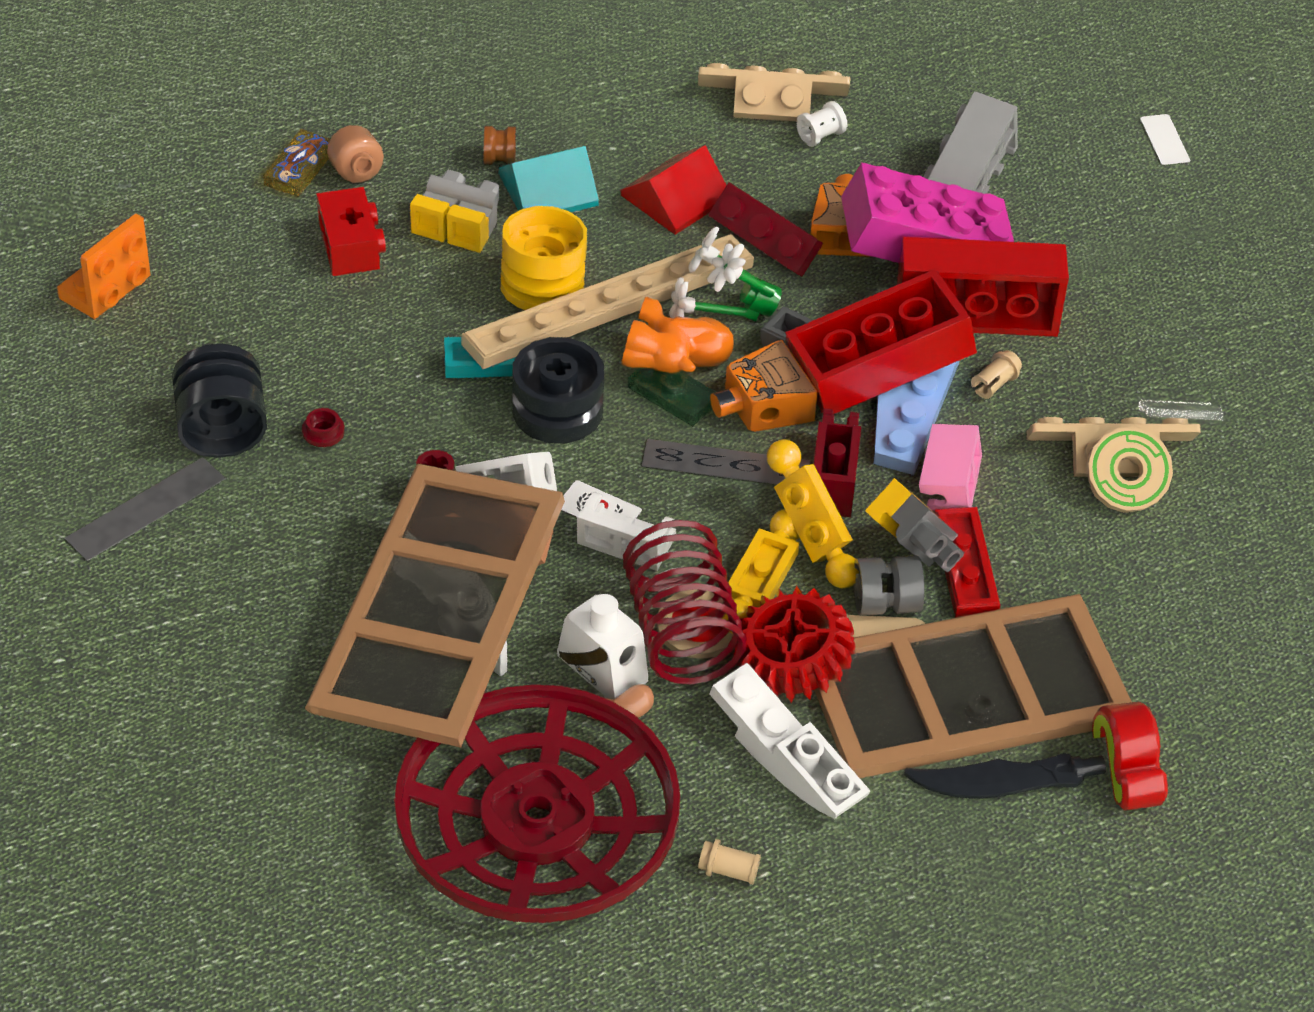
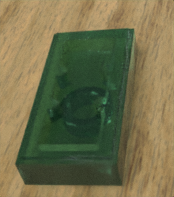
[628,368,716,427]

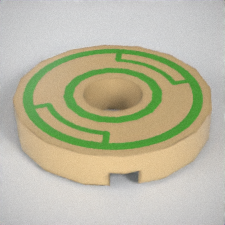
[1086,427,1173,513]

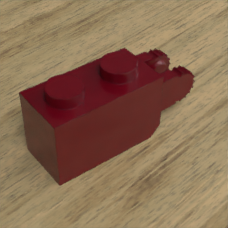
[814,409,861,518]

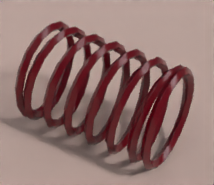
[623,520,746,685]

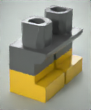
[865,478,964,572]

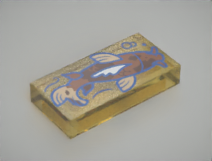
[263,129,330,197]

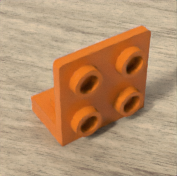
[57,214,151,320]

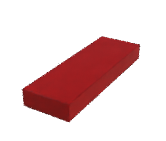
[934,507,1001,618]

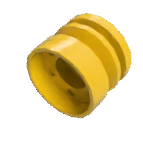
[501,206,587,310]

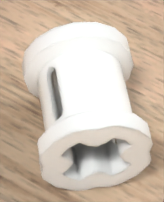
[797,101,847,147]

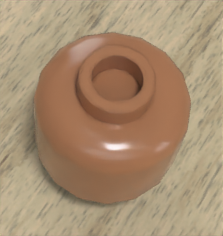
[327,125,384,183]

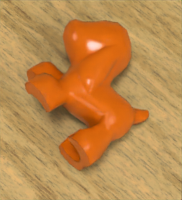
[622,297,734,373]

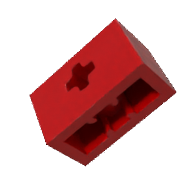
[317,187,386,276]

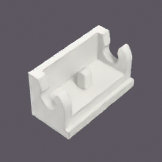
[577,492,676,571]

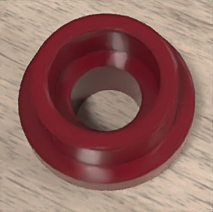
[302,408,345,447]

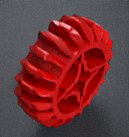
[734,586,856,703]

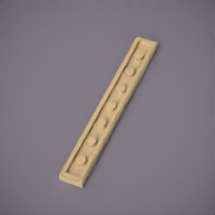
[461,234,754,369]

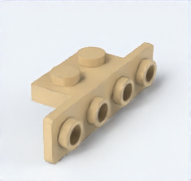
[698,63,850,122]
[1027,417,1201,477]

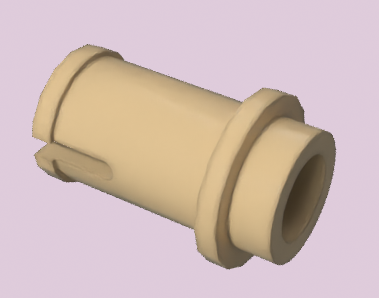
[971,350,1022,399]
[698,839,761,885]

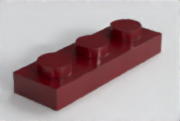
[708,182,824,277]

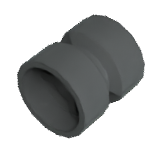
[853,555,924,616]

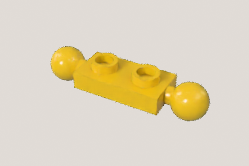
[767,439,859,588]
[722,509,800,634]

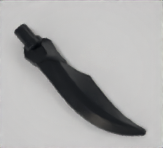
[904,753,1106,799]

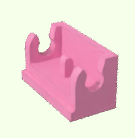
[919,424,982,511]

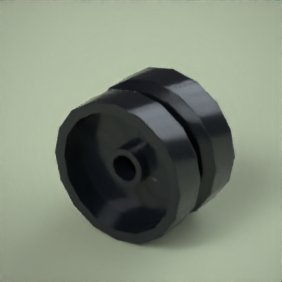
[512,337,604,444]

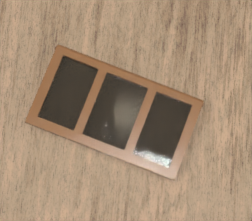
[305,464,565,748]
[814,594,1132,778]

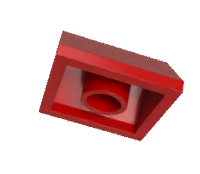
[621,145,727,235]

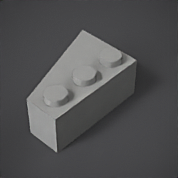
[924,91,1018,194]

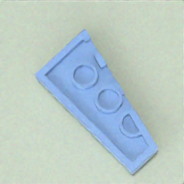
[873,360,960,475]

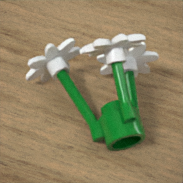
[669,227,782,322]

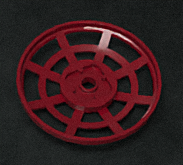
[394,684,680,923]

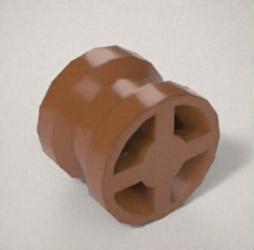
[484,126,516,165]

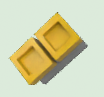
[410,169,499,253]

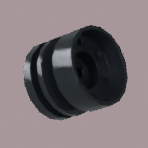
[172,343,267,458]

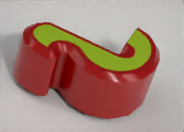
[1092,701,1168,811]

